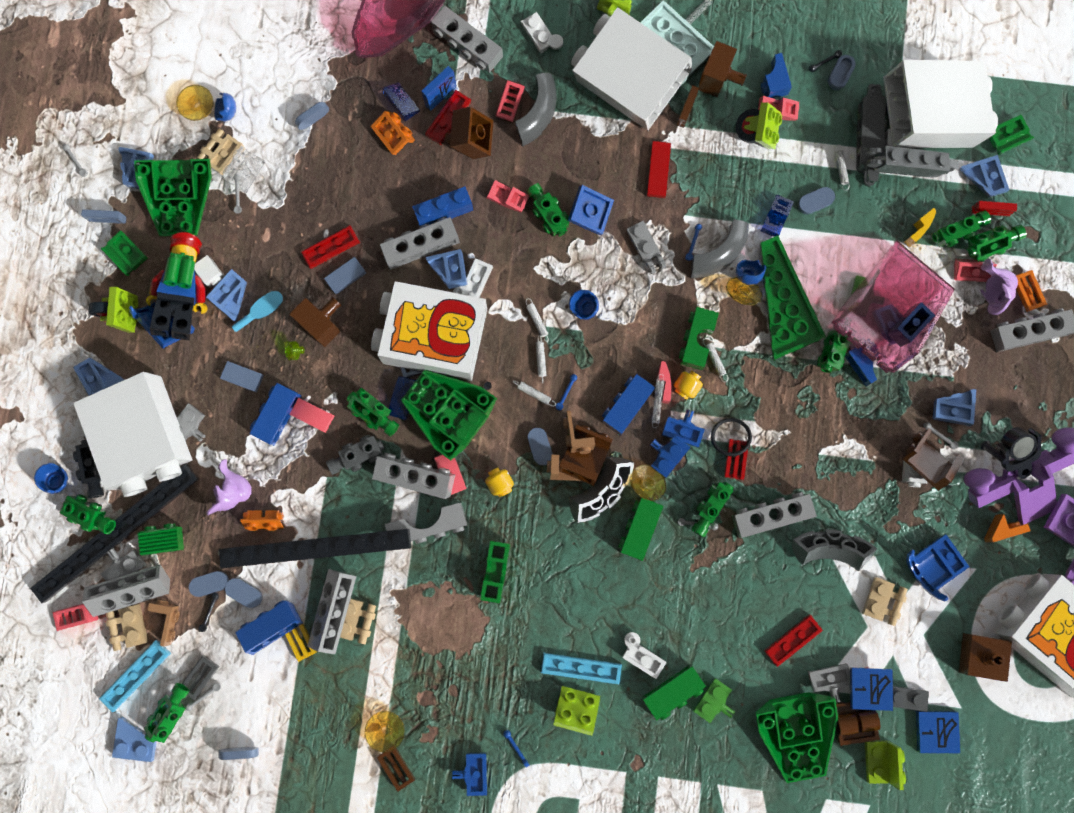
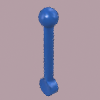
[685,224,702,261]
[556,374,577,411]
[503,730,530,768]

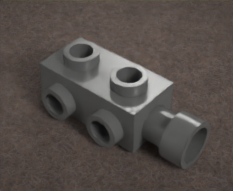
[326,435,385,475]

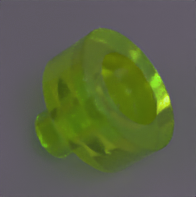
[285,341,305,361]

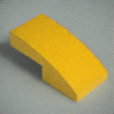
[905,208,936,247]

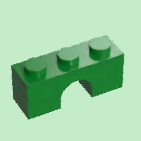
[678,307,719,370]
[480,541,510,603]

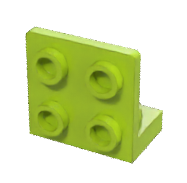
[865,741,906,790]

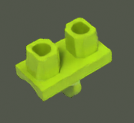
[597,0,632,17]

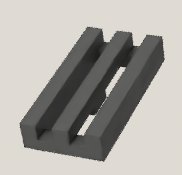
[182,655,220,700]

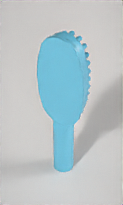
[231,291,283,332]

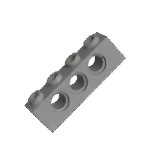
[431,6,503,73]
[380,217,460,270]
[990,308,1074,352]
[372,453,456,499]
[732,492,817,538]
[82,564,170,617]
[307,569,357,654]

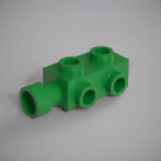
[526,183,569,237]
[932,210,991,248]
[967,224,1027,262]
[817,316,852,373]
[346,388,400,437]
[691,482,734,538]
[60,494,116,534]
[144,683,190,743]

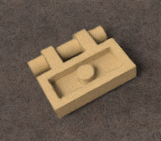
[197,128,244,175]
[862,577,908,626]
[340,599,376,644]
[105,604,148,652]

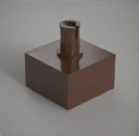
[698,41,747,98]
[445,107,493,159]
[290,297,341,347]
[959,633,1012,682]

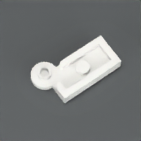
[521,12,563,54]
[453,258,493,298]
[622,632,666,679]

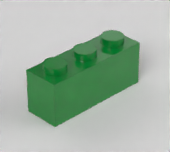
[618,497,663,561]
[641,664,706,721]

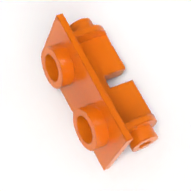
[240,510,284,531]

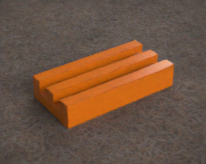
[1016,270,1047,312]

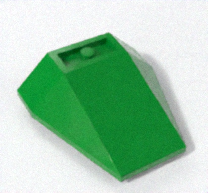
[134,159,212,236]
[401,370,497,461]
[755,692,838,783]

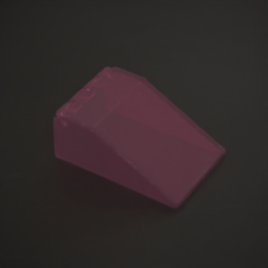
[832,240,955,373]

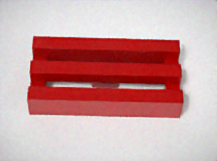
[972,201,1017,217]
[724,439,748,480]

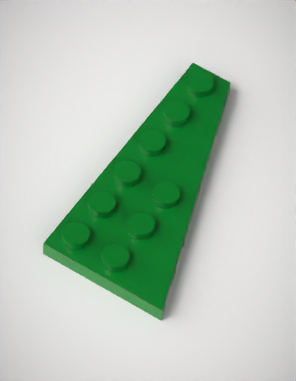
[760,236,826,360]

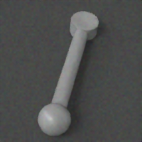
[62,144,88,177]
[233,174,242,214]
[923,422,959,449]
[678,518,718,530]
[185,683,221,711]

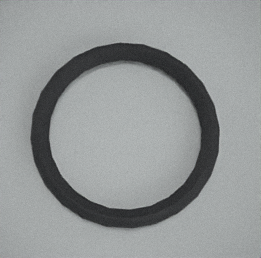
[711,418,752,457]

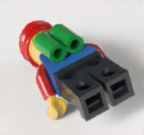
[146,232,207,341]

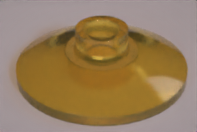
[176,85,214,121]
[726,277,763,305]
[630,465,666,501]
[365,711,405,752]

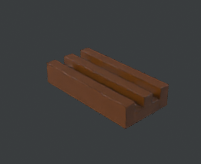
[677,85,699,128]
[377,745,415,792]

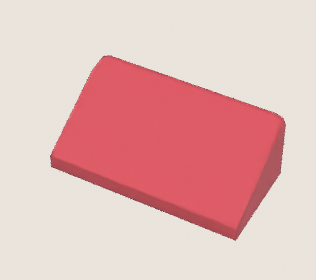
[954,258,997,282]

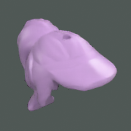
[980,258,1018,315]
[206,459,251,515]

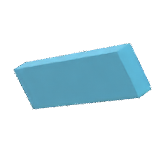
[99,640,171,713]
[541,653,622,684]

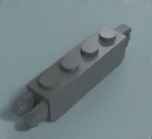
[856,84,888,187]
[866,146,959,178]

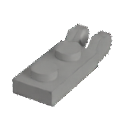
[626,221,666,274]

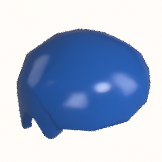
[214,93,236,121]
[735,259,766,285]
[569,289,599,320]
[34,463,69,494]

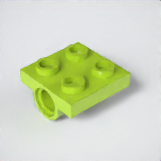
[553,686,600,736]

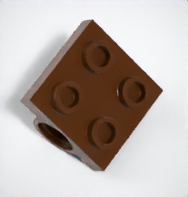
[836,701,881,746]

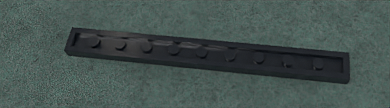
[30,464,199,604]
[219,529,411,569]

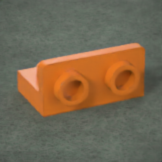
[370,111,415,155]

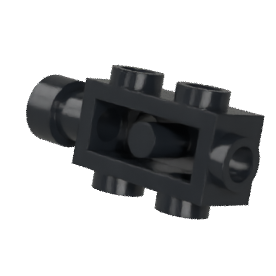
[73,440,104,499]

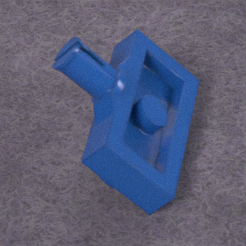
[661,409,705,448]
[650,435,690,478]
[452,752,487,796]

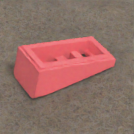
[495,80,525,122]
[52,604,99,631]

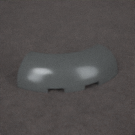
[515,73,557,146]
[690,219,749,278]
[569,457,634,523]
[792,529,877,571]

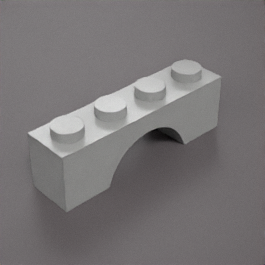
[385,503,468,544]

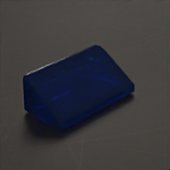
[382,82,420,122]

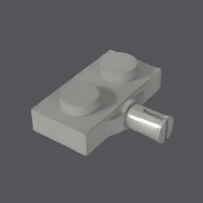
[177,403,205,442]
[101,548,146,581]
[808,663,850,703]

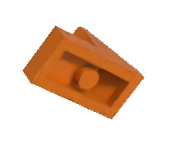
[984,514,1031,542]

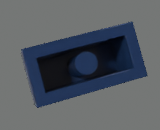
[887,302,935,347]

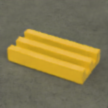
[285,617,317,662]

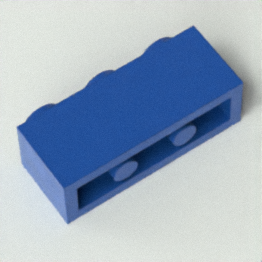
[412,187,473,226]
[602,374,656,436]
[250,383,301,446]
[235,600,303,655]

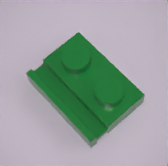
[989,115,1034,155]
[101,230,148,276]

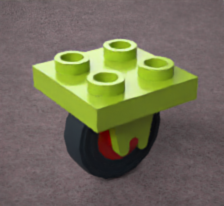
[736,102,782,150]
[88,287,138,333]

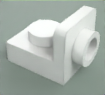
[902,461,927,487]

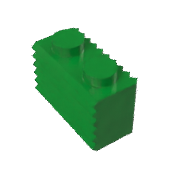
[137,523,184,555]

